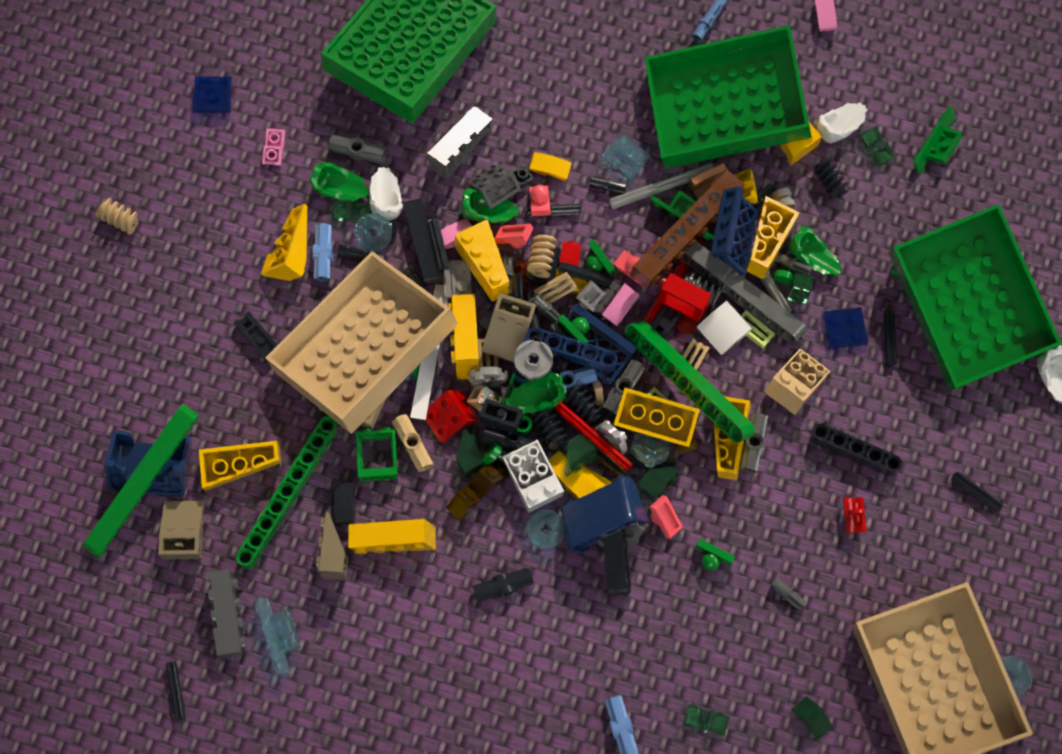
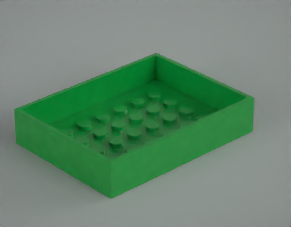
[321,0,496,124]
[644,25,812,169]
[888,204,1062,392]

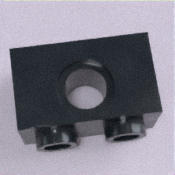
[479,398,523,434]

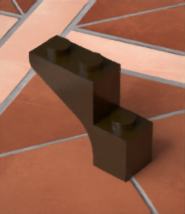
[446,460,510,521]

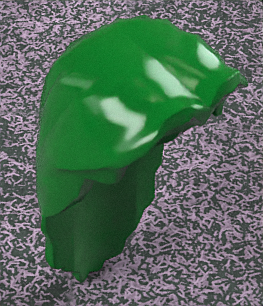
[310,162,369,202]
[461,188,520,223]
[789,226,842,277]
[505,373,566,414]

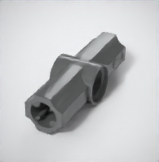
[328,135,386,164]
[602,360,646,416]
[740,413,768,473]

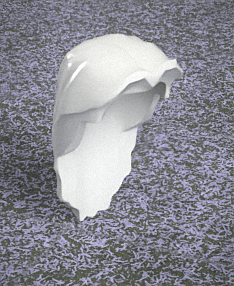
[816,103,868,143]
[369,167,403,221]
[1037,346,1062,404]

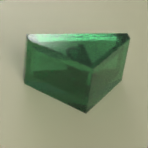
[791,696,833,740]

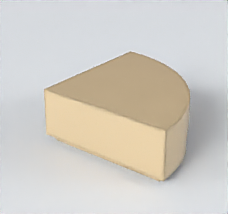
[592,381,604,406]

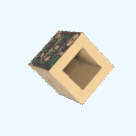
[467,385,502,412]

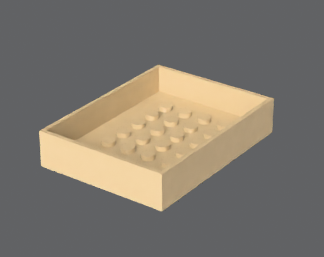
[265,251,458,434]
[852,582,1033,754]

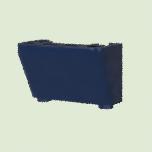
[104,431,192,496]
[561,475,649,553]

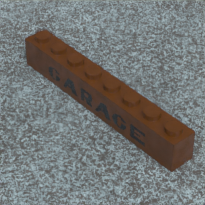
[630,170,744,289]

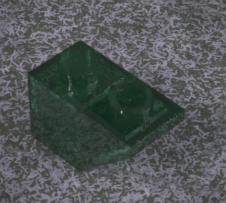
[788,272,813,304]
[456,429,486,478]
[564,433,598,477]
[636,466,680,502]

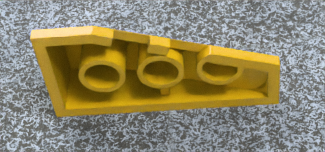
[261,204,307,281]
[548,451,612,500]

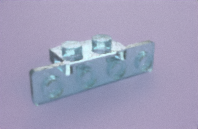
[255,598,301,675]

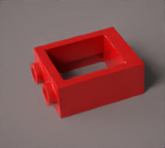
[658,273,711,323]

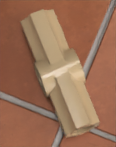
[392,414,434,472]

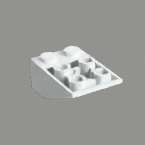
[503,440,564,513]

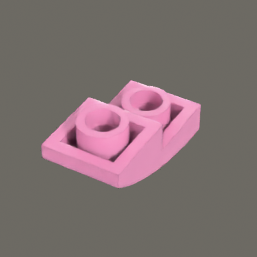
[815,0,838,32]
[262,128,286,166]
[441,219,472,249]
[602,283,640,326]

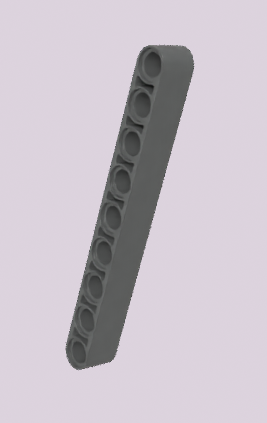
[680,241,807,344]

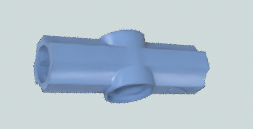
[313,223,333,282]
[560,367,598,392]
[605,696,639,754]

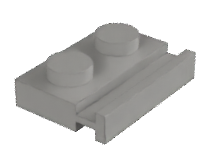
[443,260,472,298]

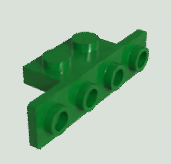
[913,107,963,174]
[650,190,714,240]

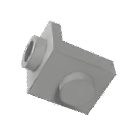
[576,280,606,312]

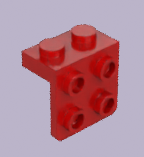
[425,389,479,443]

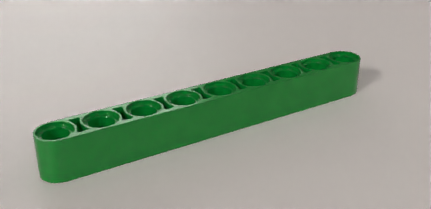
[624,320,755,443]
[82,404,199,558]
[236,416,338,570]

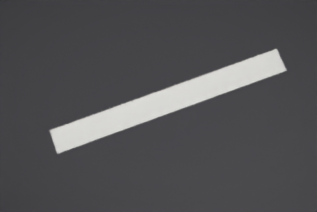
[410,284,448,420]

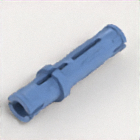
[691,0,728,42]

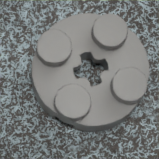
[514,340,553,380]
[469,367,507,389]
[594,420,627,455]

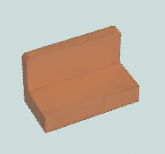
[689,163,727,200]

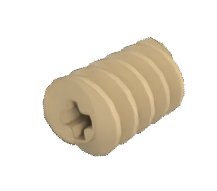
[96,198,138,235]
[527,235,557,278]

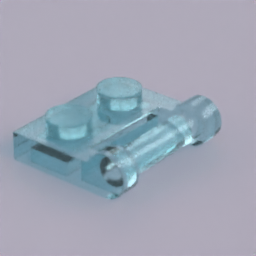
[601,133,651,180]

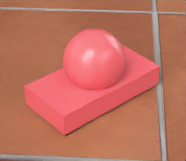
[529,185,550,216]
[494,224,533,249]
[613,250,644,287]
[650,495,683,539]

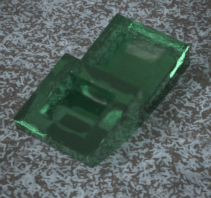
[859,126,895,166]
[332,200,373,223]
[683,704,730,736]

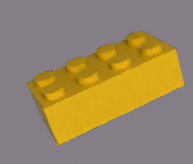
[614,388,700,447]

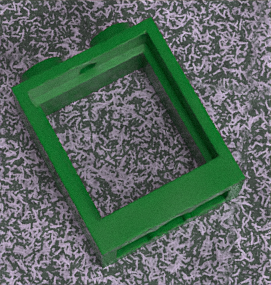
[356,427,398,482]

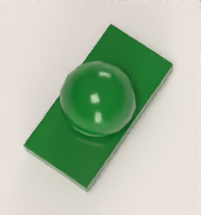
[586,240,617,277]
[558,314,590,344]
[695,539,735,571]

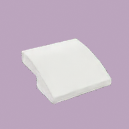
[697,301,752,355]

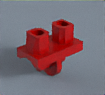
[843,497,866,533]

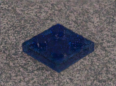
[193,76,232,113]
[823,307,868,350]

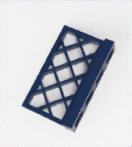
[711,186,758,276]
[551,304,638,386]

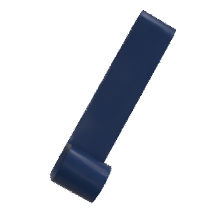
[514,328,617,385]

